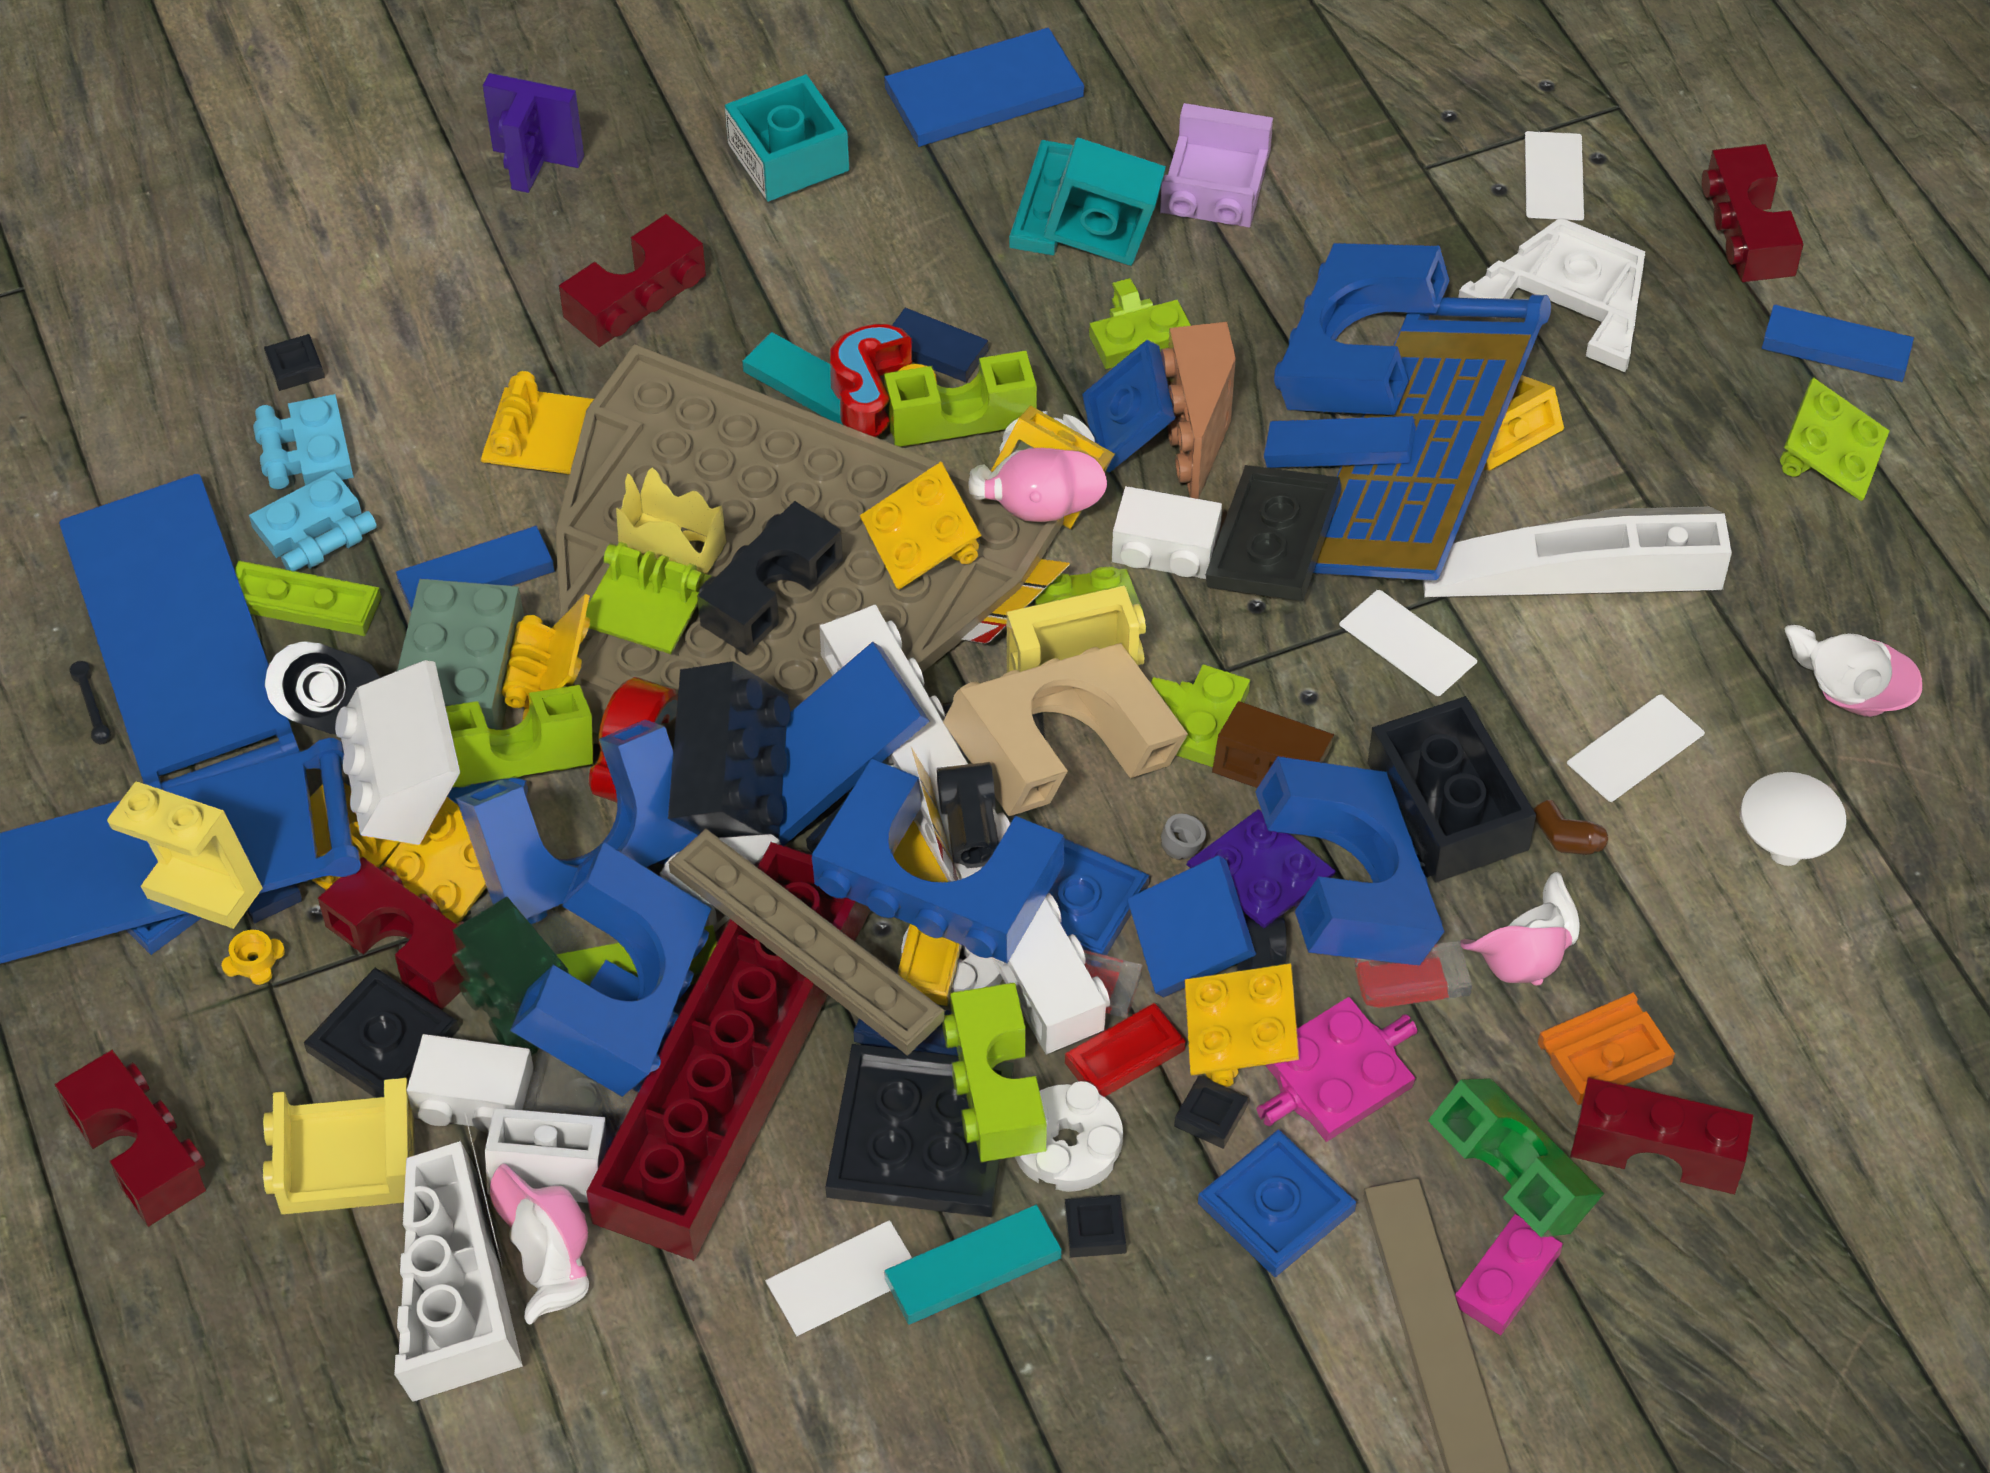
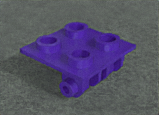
[1186,809,1336,928]

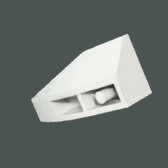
[1423,506,1732,597]

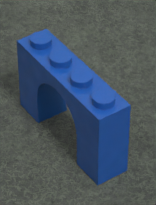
[1274,243,1450,415]
[456,720,698,926]
[1255,757,1444,966]
[812,759,1064,964]
[510,842,711,1097]

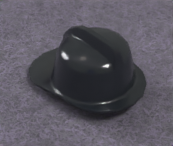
[265,641,381,735]

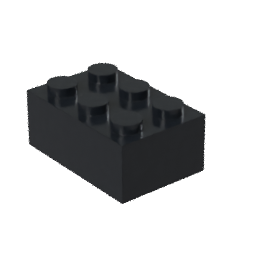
[668,661,791,840]
[1367,696,1536,883]

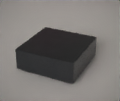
[264,334,325,391]
[1174,1075,1248,1149]
[1064,1195,1126,1258]

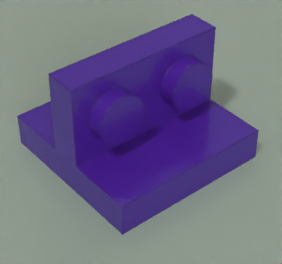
[483,73,584,193]

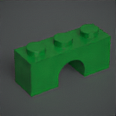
[1428,1078,1604,1238]

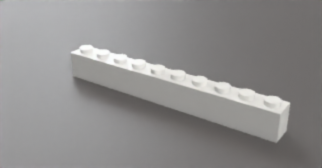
[820,605,1110,1055]

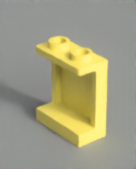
[1006,586,1146,672]
[107,781,263,929]
[263,1078,414,1215]

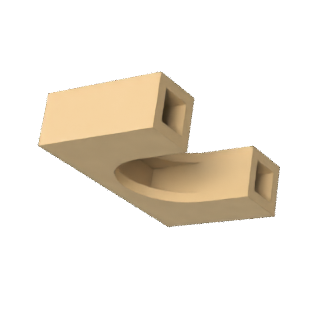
[943,643,1188,816]

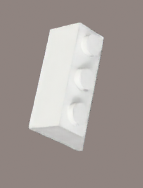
[335,660,460,845]

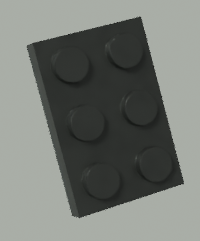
[1205,465,1341,601]

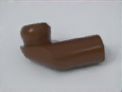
[1534,800,1608,855]

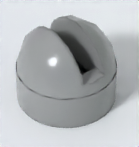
[1161,814,1206,860]

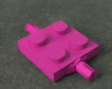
[1257,997,1417,1142]

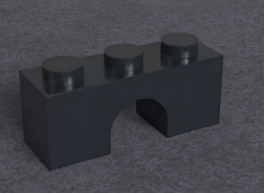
[697,501,843,655]

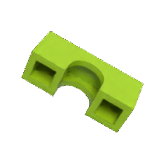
[884,350,1037,447]
[445,685,593,787]
[942,983,1047,1162]

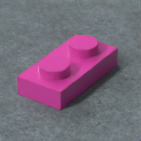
[1455,1214,1563,1336]

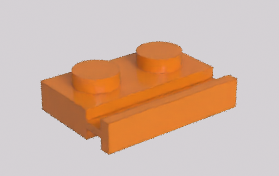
[1538,992,1675,1105]

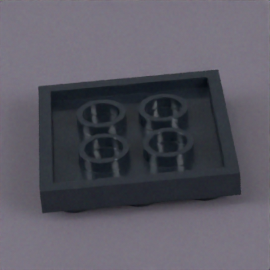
[825,1044,1014,1218]

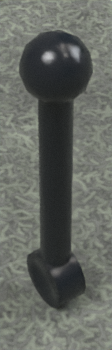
[69,661,111,745]

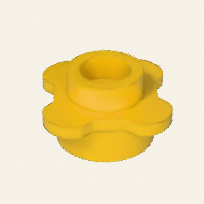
[222,930,285,985]

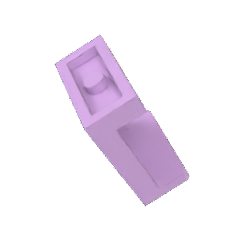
[1160,103,1273,227]

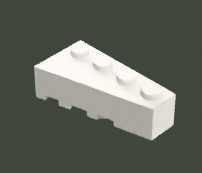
[394,1141,523,1402]

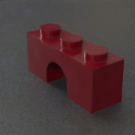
[1702,144,1804,282]
[559,214,706,348]
[318,857,485,1010]
[54,1049,206,1227]
[1570,1077,1754,1195]

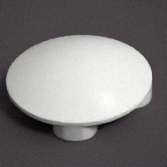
[1739,772,1846,866]

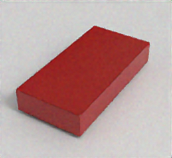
[1065,1002,1185,1097]

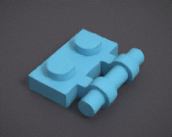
[253,394,354,489]
[249,471,377,571]

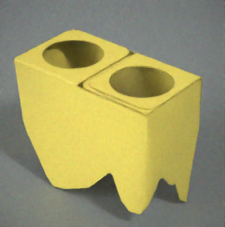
[616,468,726,574]

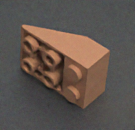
[1161,322,1236,499]

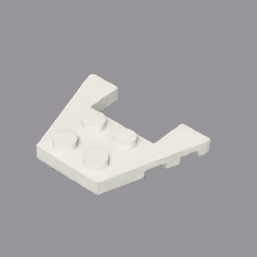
[1458,217,1645,372]

